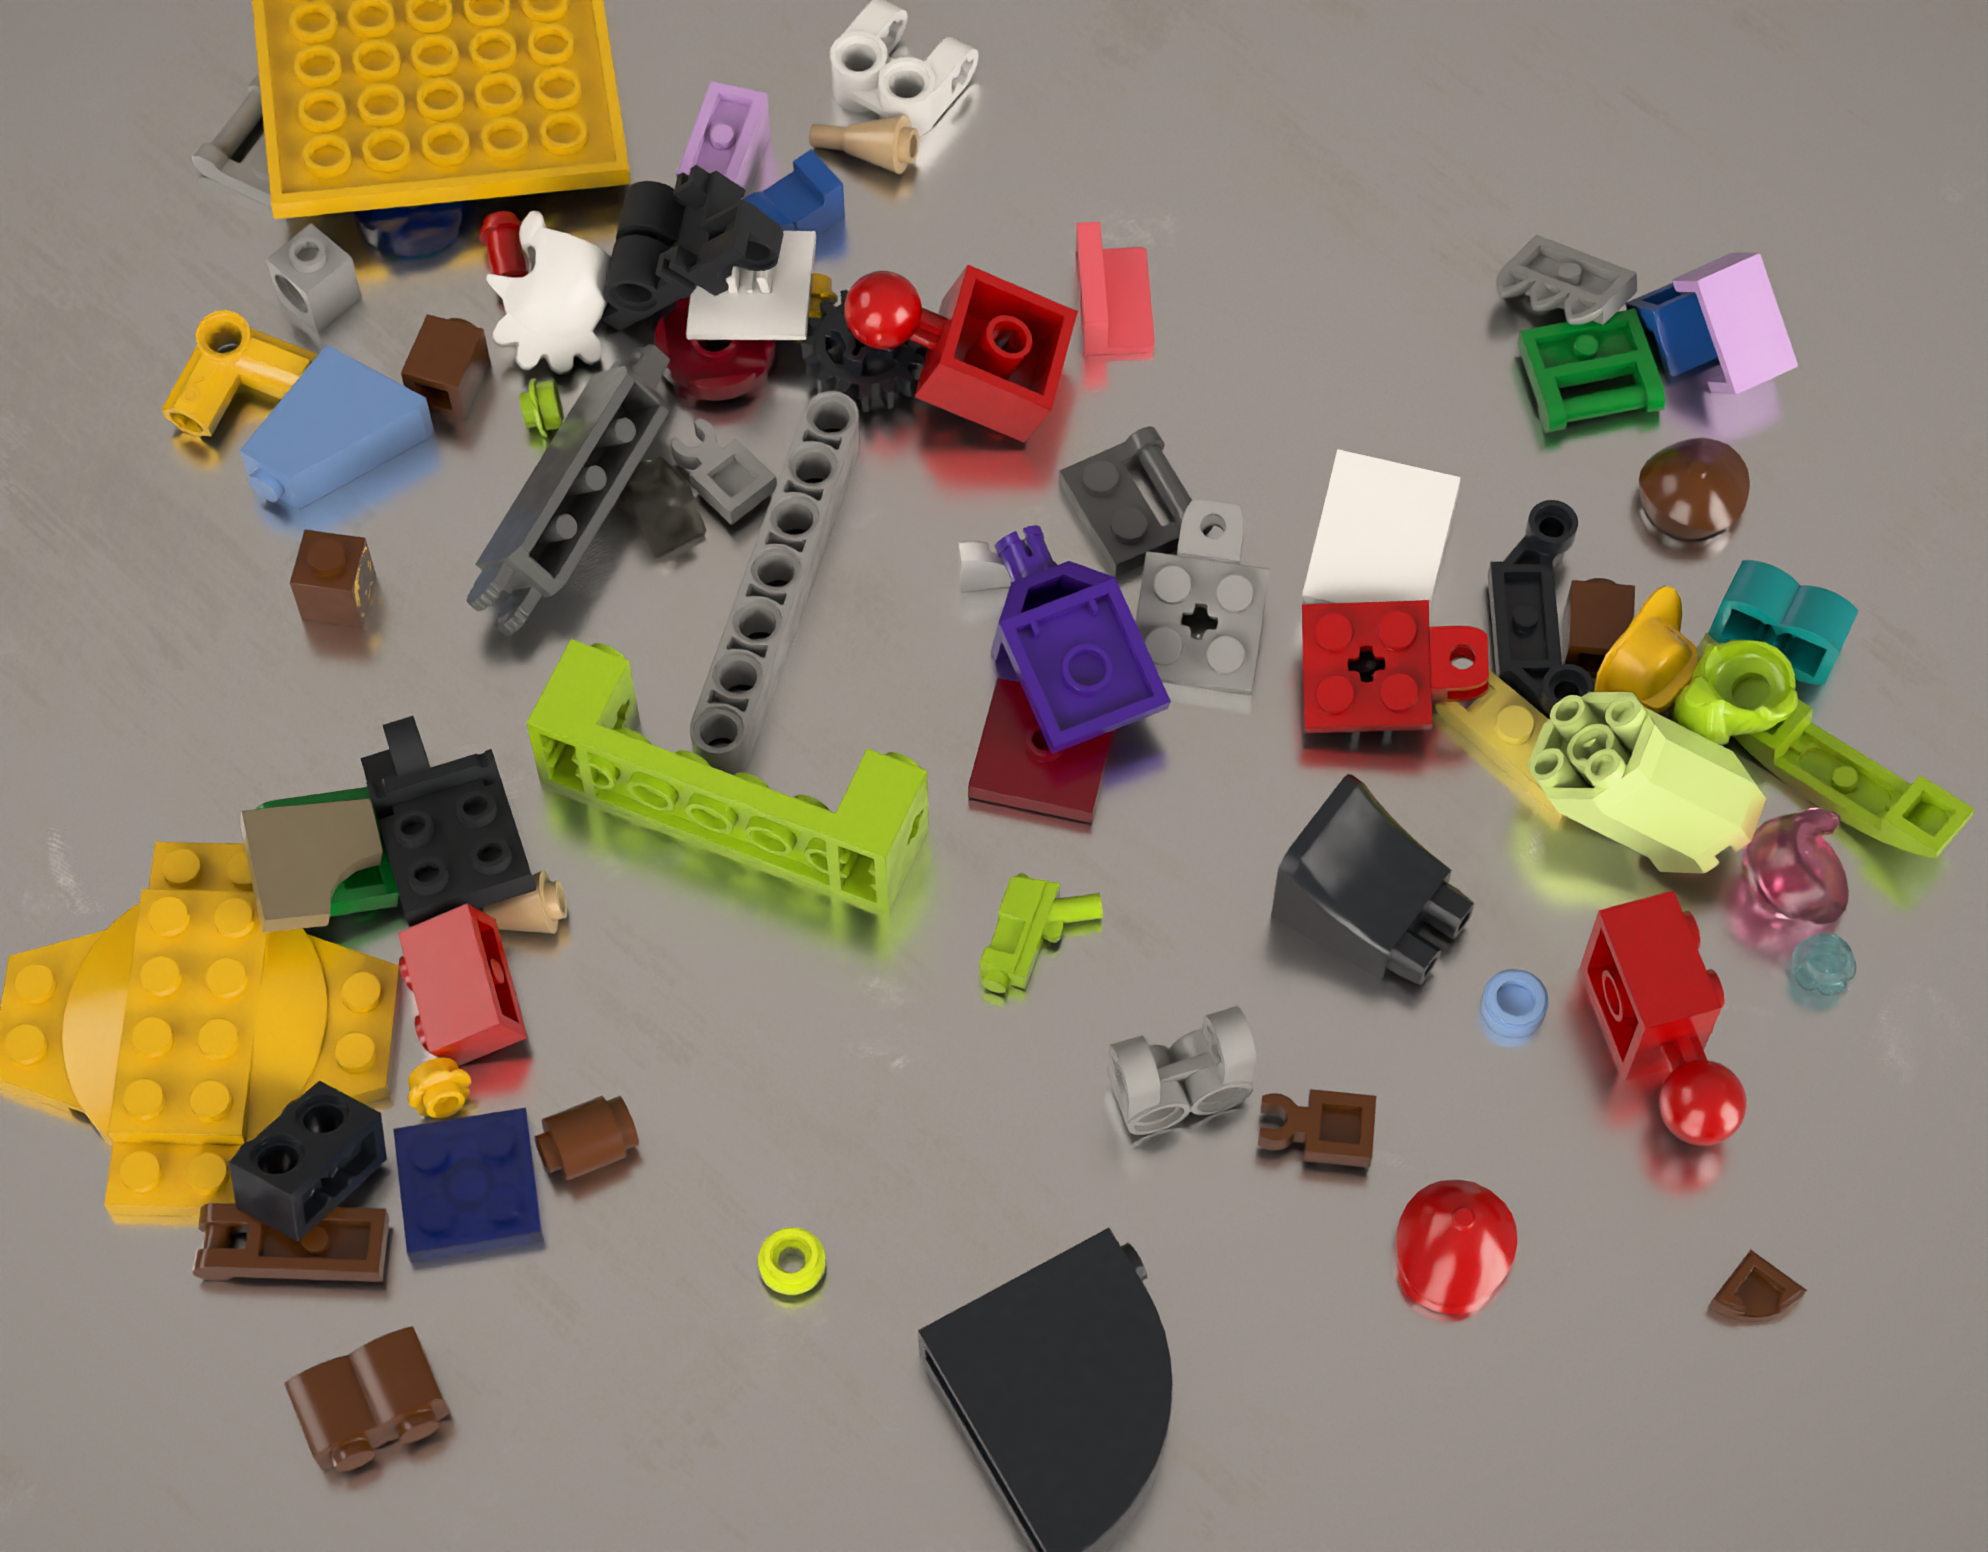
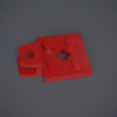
[1302,600,1489,733]

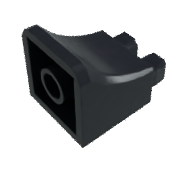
[1271,774,1475,985]

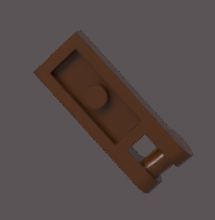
[192,1203,389,1282]

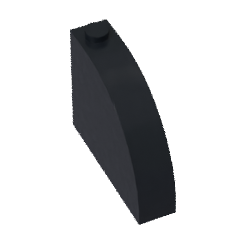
[918,1227,1173,1552]

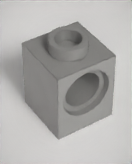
[266,223,362,334]

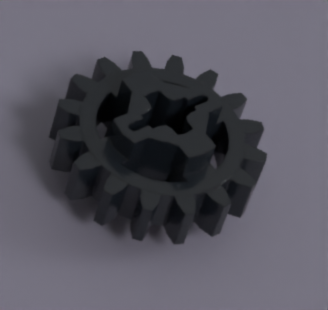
[801,290,928,412]

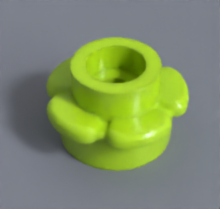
[519,378,565,437]

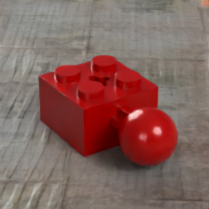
[844,265,1078,443]
[1580,890,1747,1146]

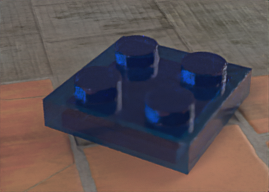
[393,1107,544,1262]

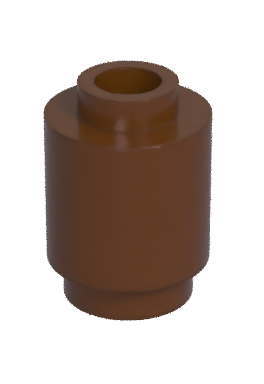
[534,1096,639,1181]

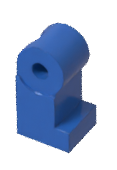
[744,149,845,235]

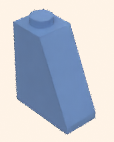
[240,344,434,510]

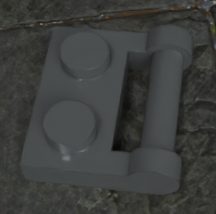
[1059,427,1213,577]

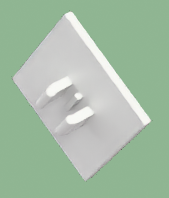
[686,231,817,340]

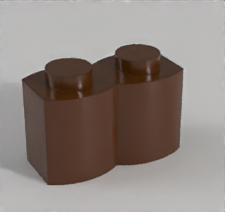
[284,1326,451,1472]

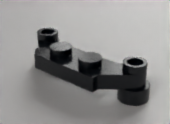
[1488,500,1594,719]

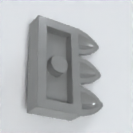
[1496,235,1637,325]

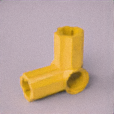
[162,310,318,438]

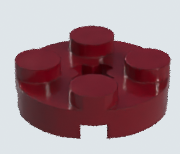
[655,295,776,401]

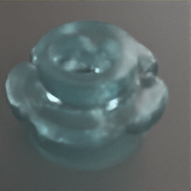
[1792,933,1856,996]

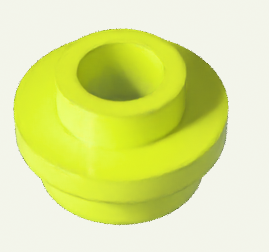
[758,1227,826,1295]

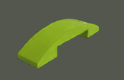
[1733,698,1975,859]

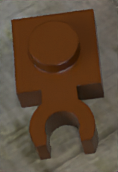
[1258,1089,1376,1168]

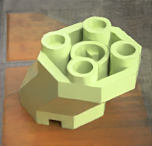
[1527,692,1766,873]

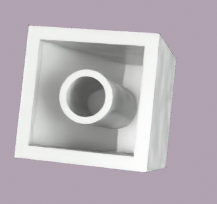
[1302,449,1460,611]

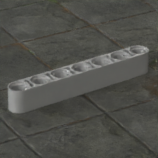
[690,391,860,775]

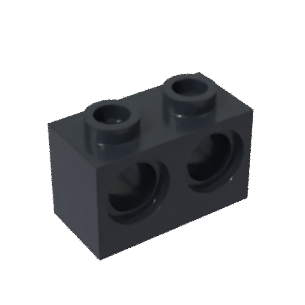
[228,1080,387,1242]

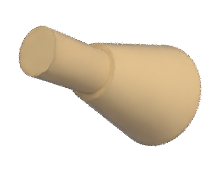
[809,115,919,174]
[478,870,567,934]

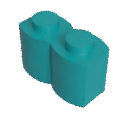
[1708,560,1859,685]

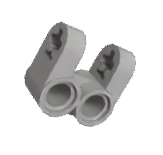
[1106,1006,1256,1135]

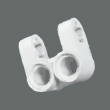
[830,0,979,137]

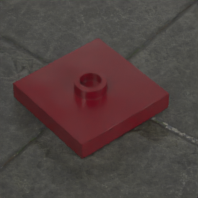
[968,678,1115,823]

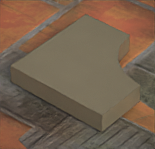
[239,798,383,933]

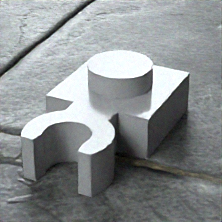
[670,418,777,525]

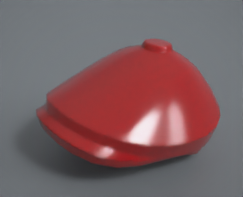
[1396,1180,1518,1314]

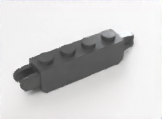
[466,344,670,636]

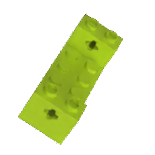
[526,639,929,913]

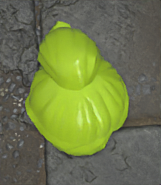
[1674,640,1799,745]

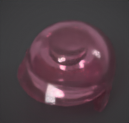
[1741,808,1849,925]

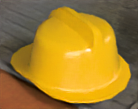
[1594,585,1699,715]

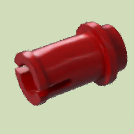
[479,211,529,278]

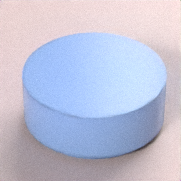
[1480,969,1549,1038]

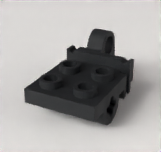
[601,165,784,331]
[360,716,536,927]

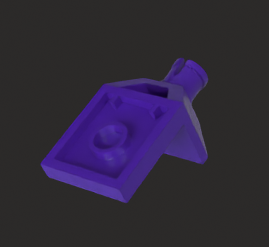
[990,525,1171,754]

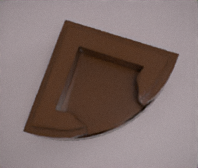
[1709,1250,1807,1322]

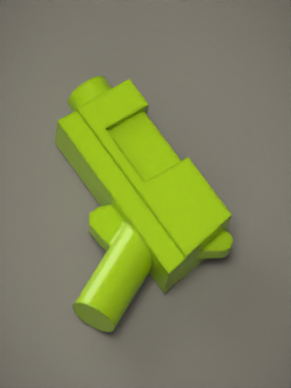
[979,873,1103,993]

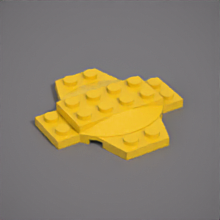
[0,842,402,1217]

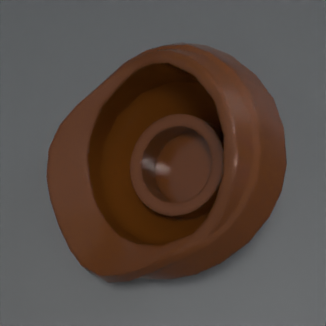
[1639,438,1750,540]

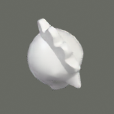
[486,211,611,374]

